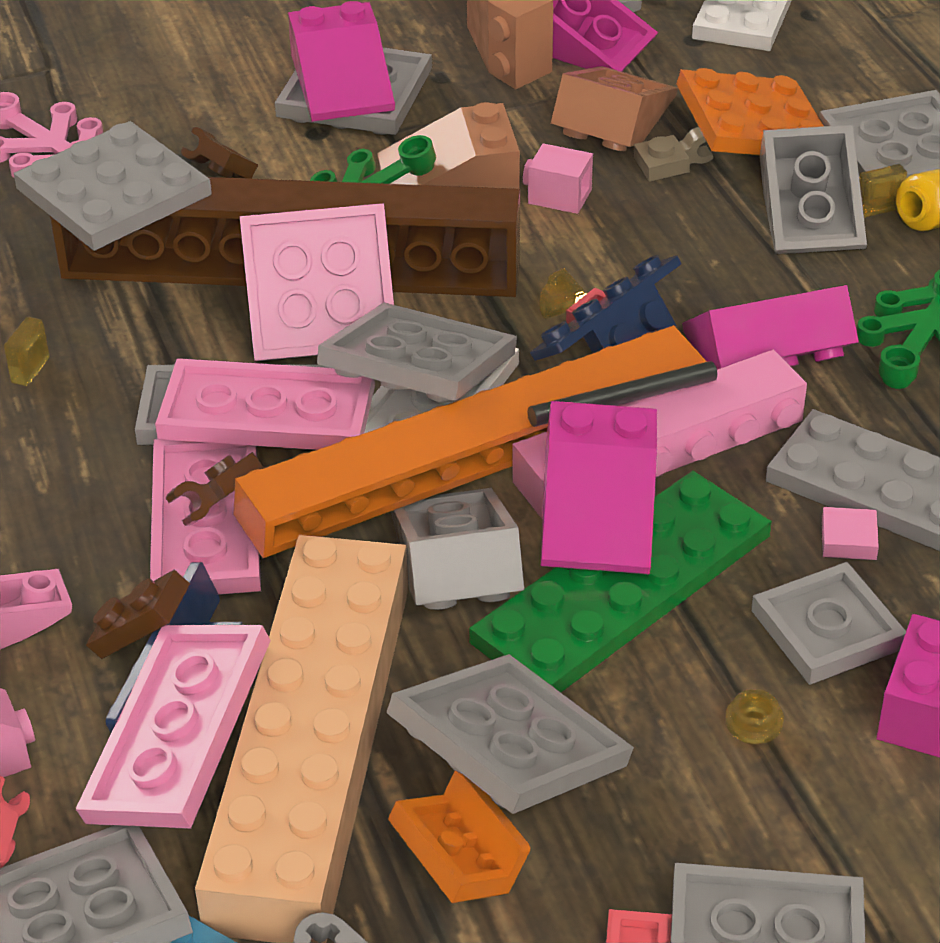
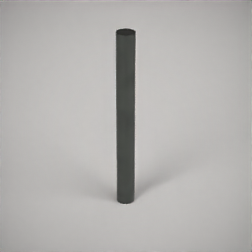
[527,361,718,427]

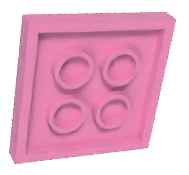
[240,203,394,361]

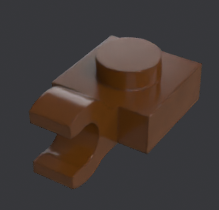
[181,127,258,179]
[166,452,264,526]

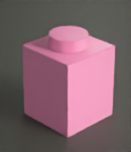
[523,144,593,214]

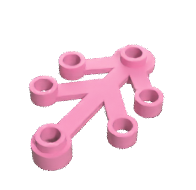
[0,92,103,178]

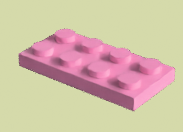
[155,359,375,450]
[150,439,261,594]
[76,625,271,828]

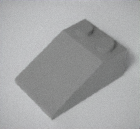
[760,125,867,254]
[391,488,524,609]

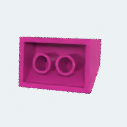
[682,285,859,370]

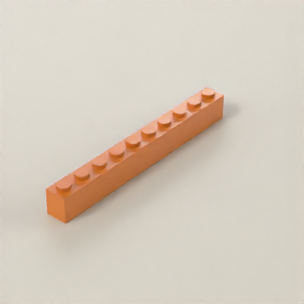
[233,325,707,558]

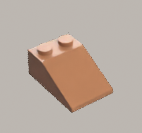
[467,0,553,90]
[550,66,678,151]
[377,102,520,189]

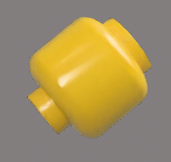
[896,169,940,231]

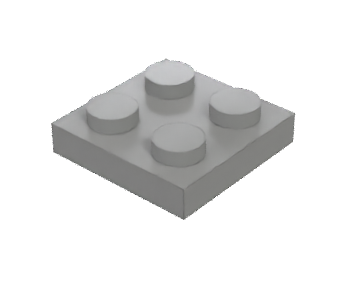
[751,562,906,685]

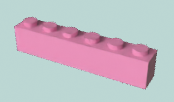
[513,349,807,519]

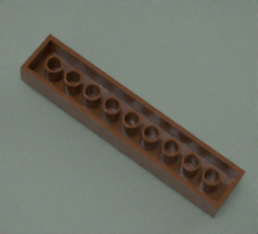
[50,177,520,297]

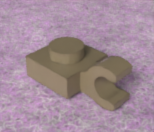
[634,127,713,182]

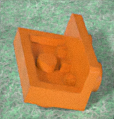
[388,771,530,903]

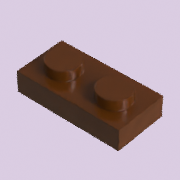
[86,569,190,659]

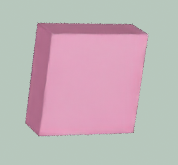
[822,507,879,560]

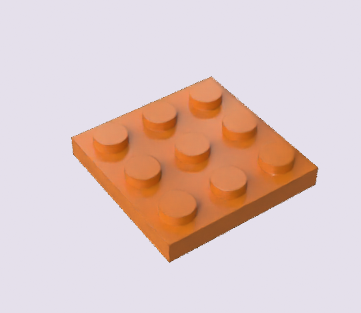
[676,68,824,155]

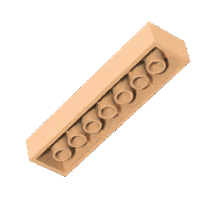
[195,535,408,943]

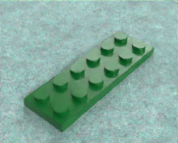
[469,470,772,693]

